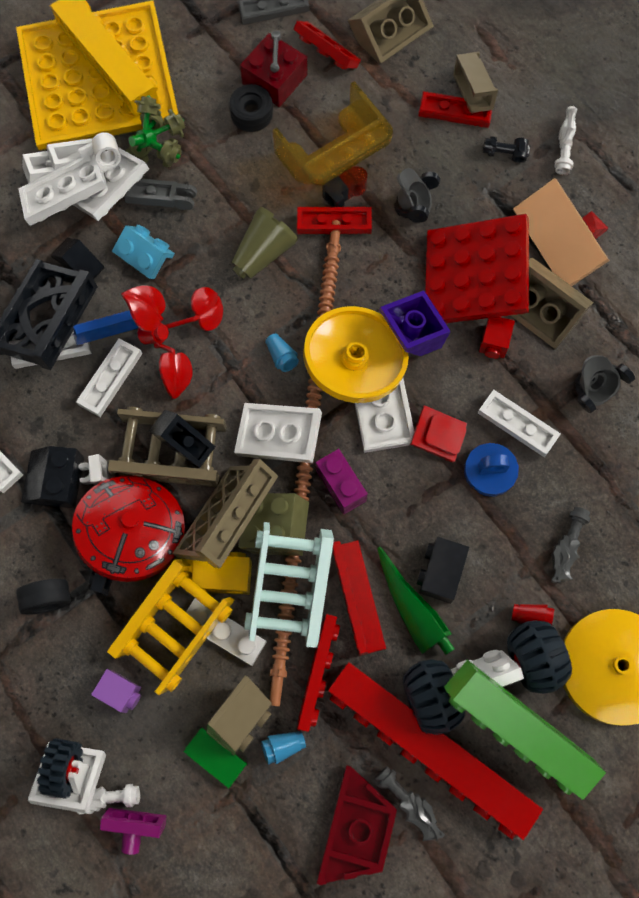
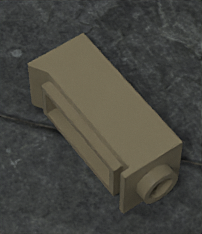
[453,52,498,113]

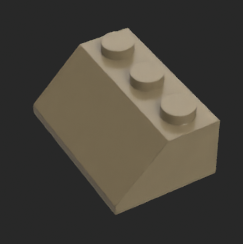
[348,0,434,64]
[511,257,594,349]

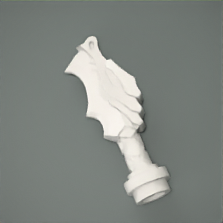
[554,106,577,175]
[77,784,140,814]

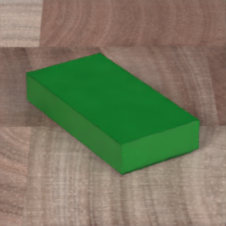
[183,727,248,788]

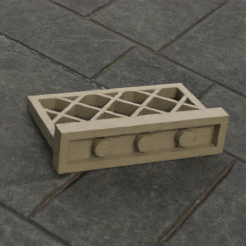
[172,459,278,568]

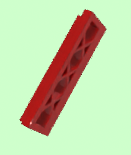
[332,540,386,656]

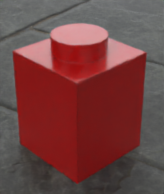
[479,317,515,359]

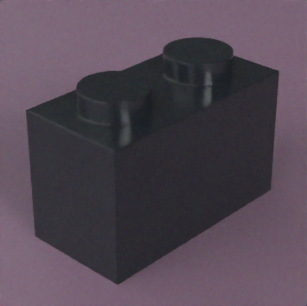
[416,536,470,604]

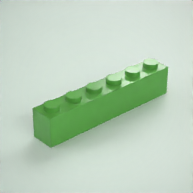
[444,659,606,800]

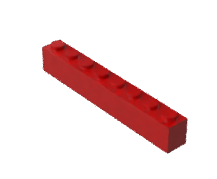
[328,662,544,840]

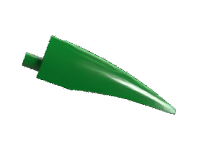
[377,547,455,655]

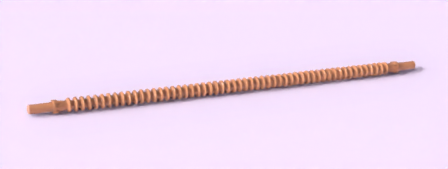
[269,220,341,707]

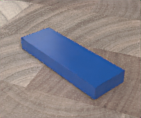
[73,310,139,345]

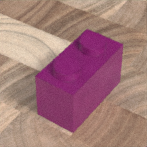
[316,449,368,515]

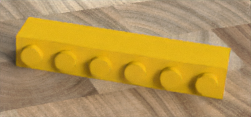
[50,0,159,117]

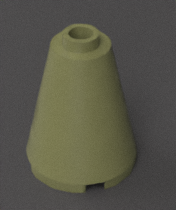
[231,206,298,279]

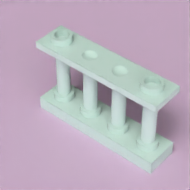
[244,522,334,648]

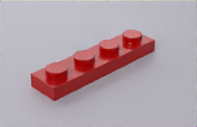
[296,614,340,732]

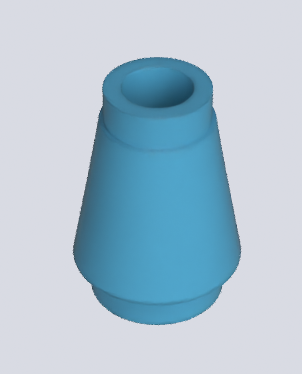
[265,333,299,372]
[261,731,306,765]

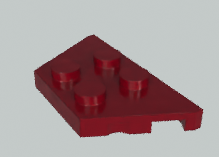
[317,765,397,885]

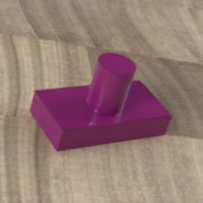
[100,807,167,855]

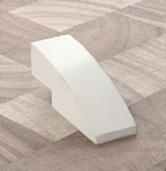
[22,138,93,183]

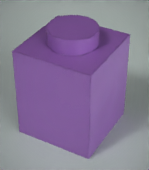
[91,669,141,713]

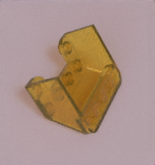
[273,81,393,185]

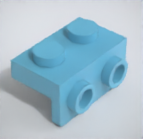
[112,225,175,279]

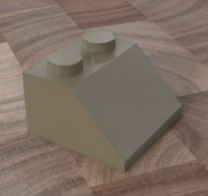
[207,675,272,756]

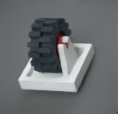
[28,738,106,814]

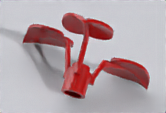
[121,286,223,399]

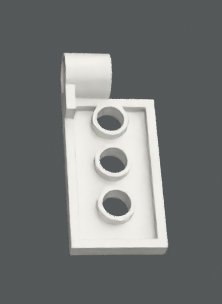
[18,133,121,226]

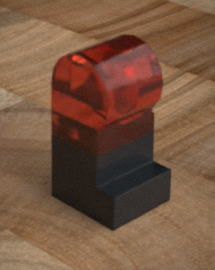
[322,166,368,207]

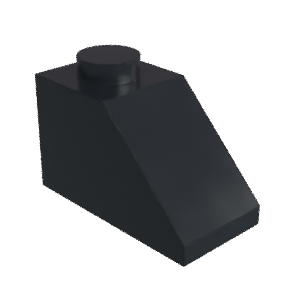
[149,410,216,468]

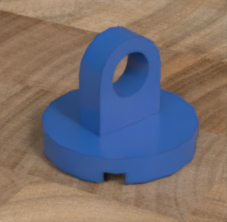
[464,443,519,497]

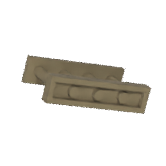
[108,407,227,487]

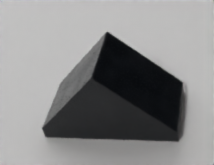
[51,237,105,279]

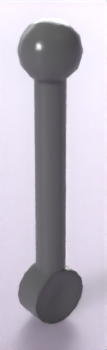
[270,31,281,73]

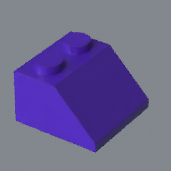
[379,290,451,356]

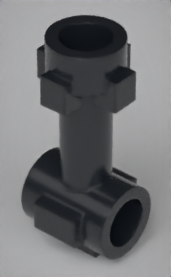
[483,136,530,163]

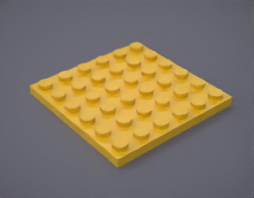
[16,0,178,151]

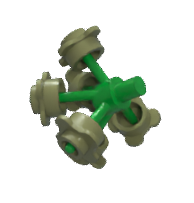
[125,95,185,168]

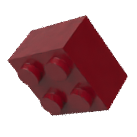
[240,33,308,107]

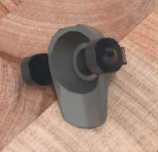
[394,168,441,223]
[575,355,635,413]

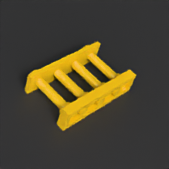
[107,559,235,695]

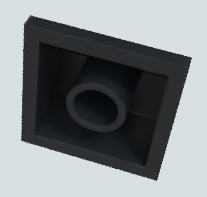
[21,446,85,509]

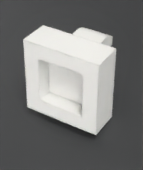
[78,454,109,485]

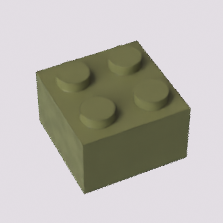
[238,493,309,556]

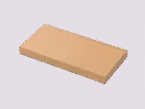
[513,178,609,286]

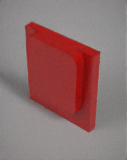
[410,405,467,462]

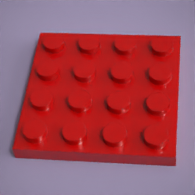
[425,214,529,323]

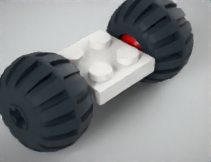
[403,620,572,734]

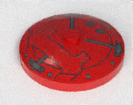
[72,476,185,582]

